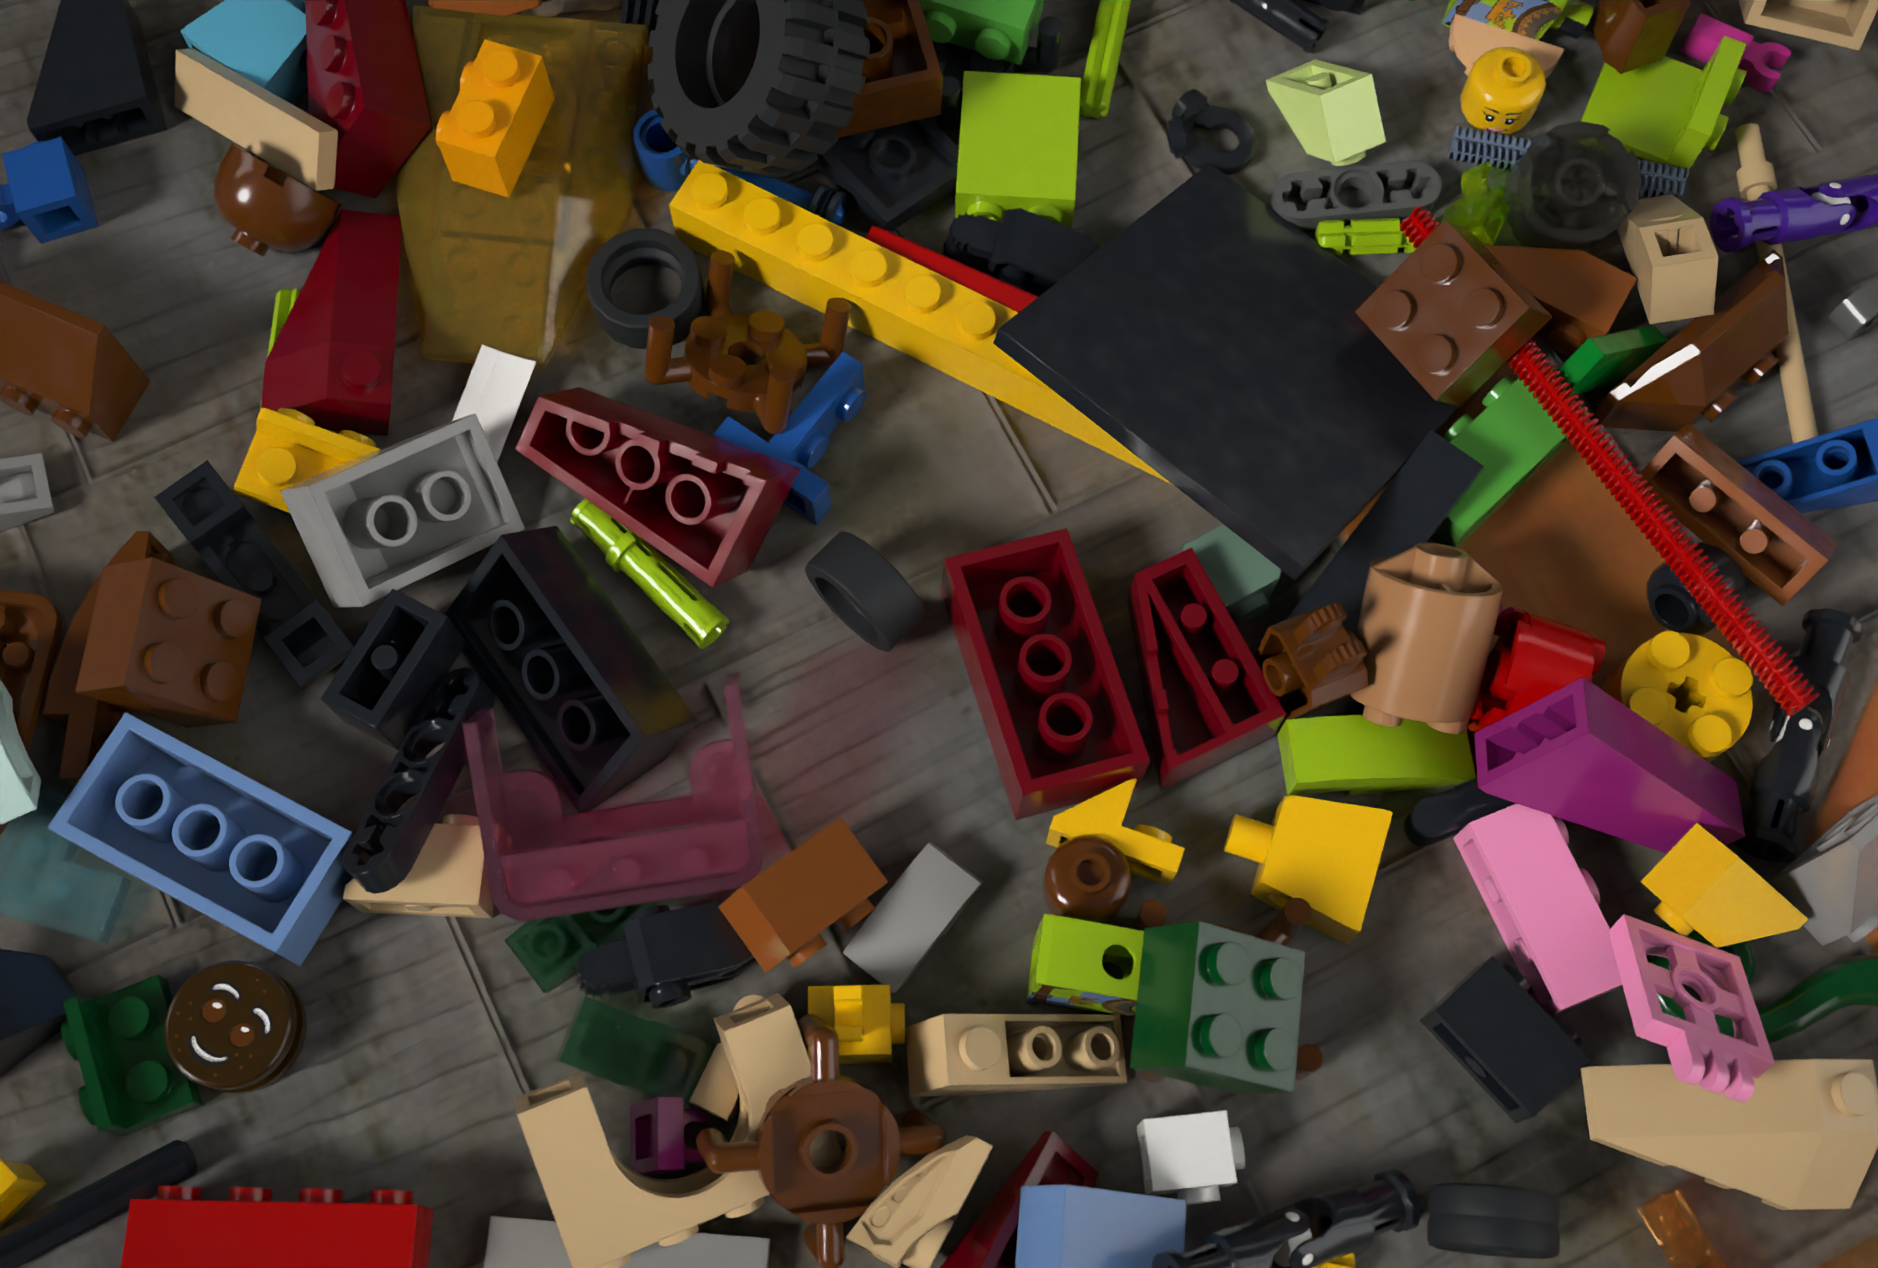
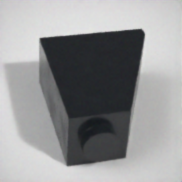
[27,0,167,156]

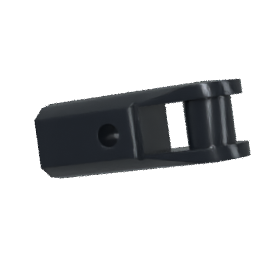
[1403,778,1517,847]

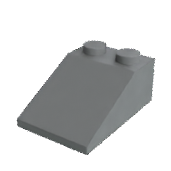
[280,413,525,608]
[1768,793,1878,946]

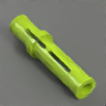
[570,499,729,649]

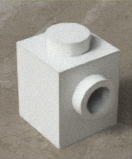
[1136,1110,1245,1205]

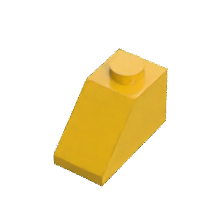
[1641,823,1808,948]

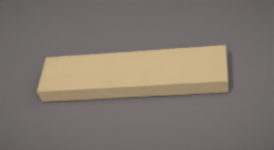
[175,48,338,191]

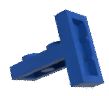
[713,352,866,526]

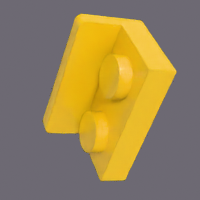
[234,408,380,513]

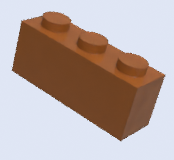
[1639,423,1838,606]

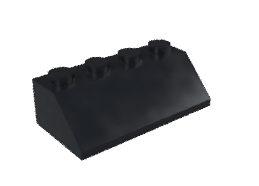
[444,526,698,815]

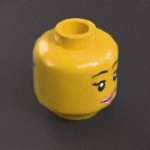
[1460,47,1546,136]

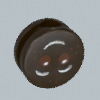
[164,960,307,1094]

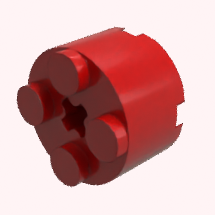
[1468,607,1606,732]

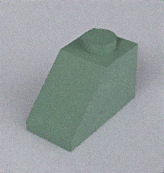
[1182,524,1281,625]

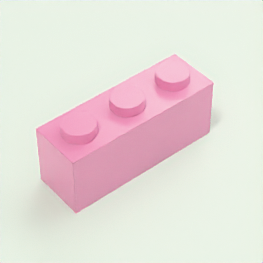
[1453,804,1622,1016]

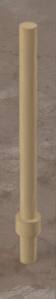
[1735,123,1818,444]

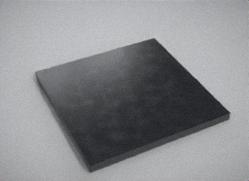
[993,163,1483,580]

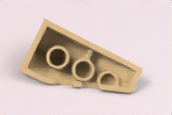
[1581,1059,1878,1210]

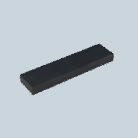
[1286,430,1484,634]

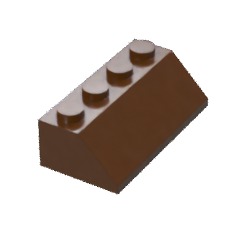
[0,281,151,442]

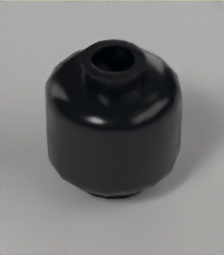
[1646,542,1746,636]

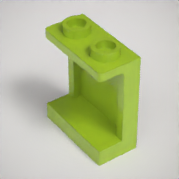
[955,71,1081,229]

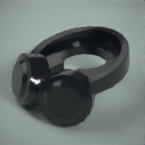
[1166,89,1257,175]

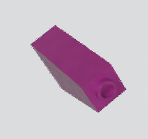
[1474,677,1745,854]

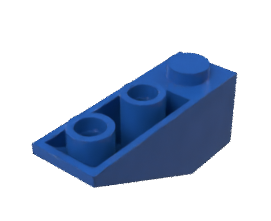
[1737,418,1878,513]

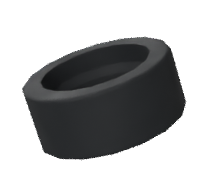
[586,228,705,349]
[805,531,925,652]

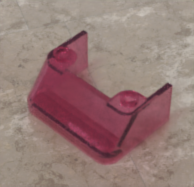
[462,672,763,921]

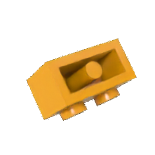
[436,39,555,198]

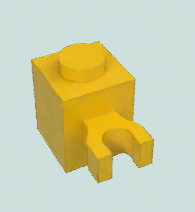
[808,984,905,1064]

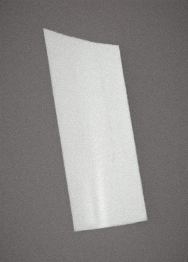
[452,344,536,463]

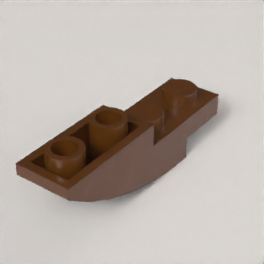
[43,531,176,787]

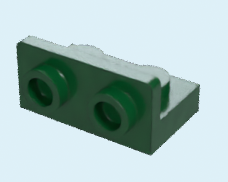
[61,975,203,1137]

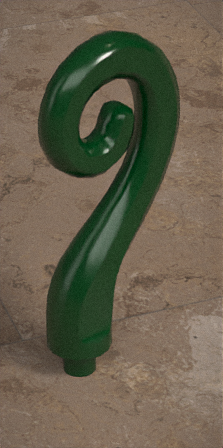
[1646,923,1878,1043]

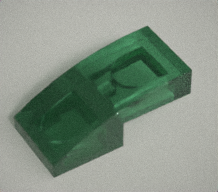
[555,996,715,1110]

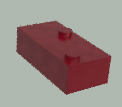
[941,528,1150,820]

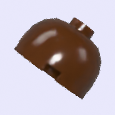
[214,143,342,256]

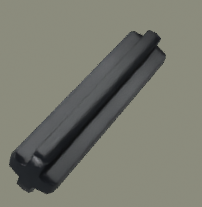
[0,1140,198,1268]

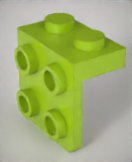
[1578,36,1746,169]

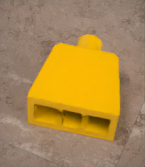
[1224,795,1393,944]

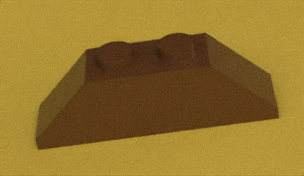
[1590,249,1788,432]

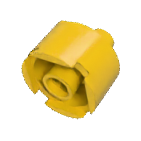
[1601,631,1753,763]

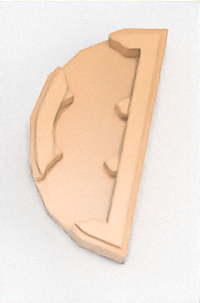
[1449,14,1565,79]

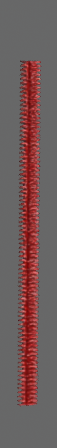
[1400,205,1820,717]

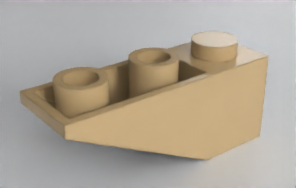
[1611,194,1719,324]
[905,1014,1127,1097]

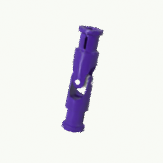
[1710,173,1878,253]

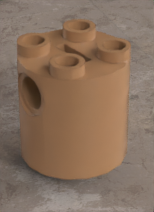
[1350,542,1503,734]

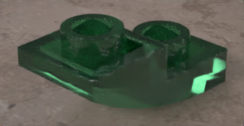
[504,857,657,993]

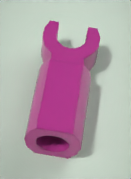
[1680,13,1791,93]

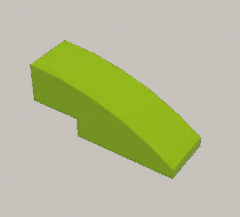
[1277,715,1476,797]

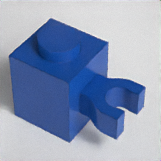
[0,137,99,244]

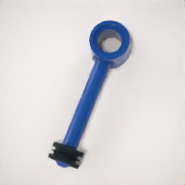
[633,109,847,226]

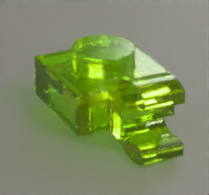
[1440,161,1510,245]

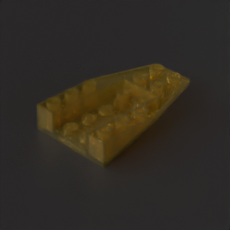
[396,5,653,369]

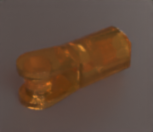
[1637,1187,1729,1268]

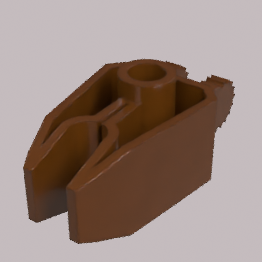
[1254,602,1368,725]

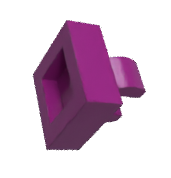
[630,1097,707,1176]

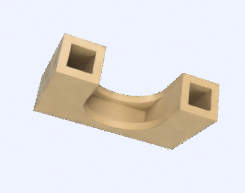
[513,993,843,1268]

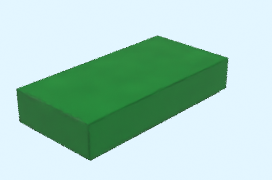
[1556,326,1668,396]

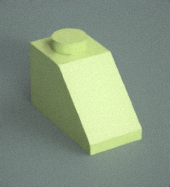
[1266,59,1386,166]

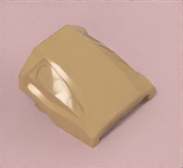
[846,1135,993,1268]

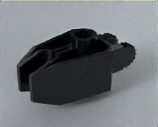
[942,208,1101,297]
[576,900,757,1009]

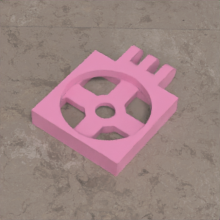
[1608,914,1775,1102]

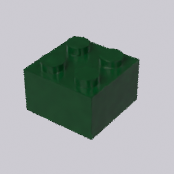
[1130,921,1305,1094]

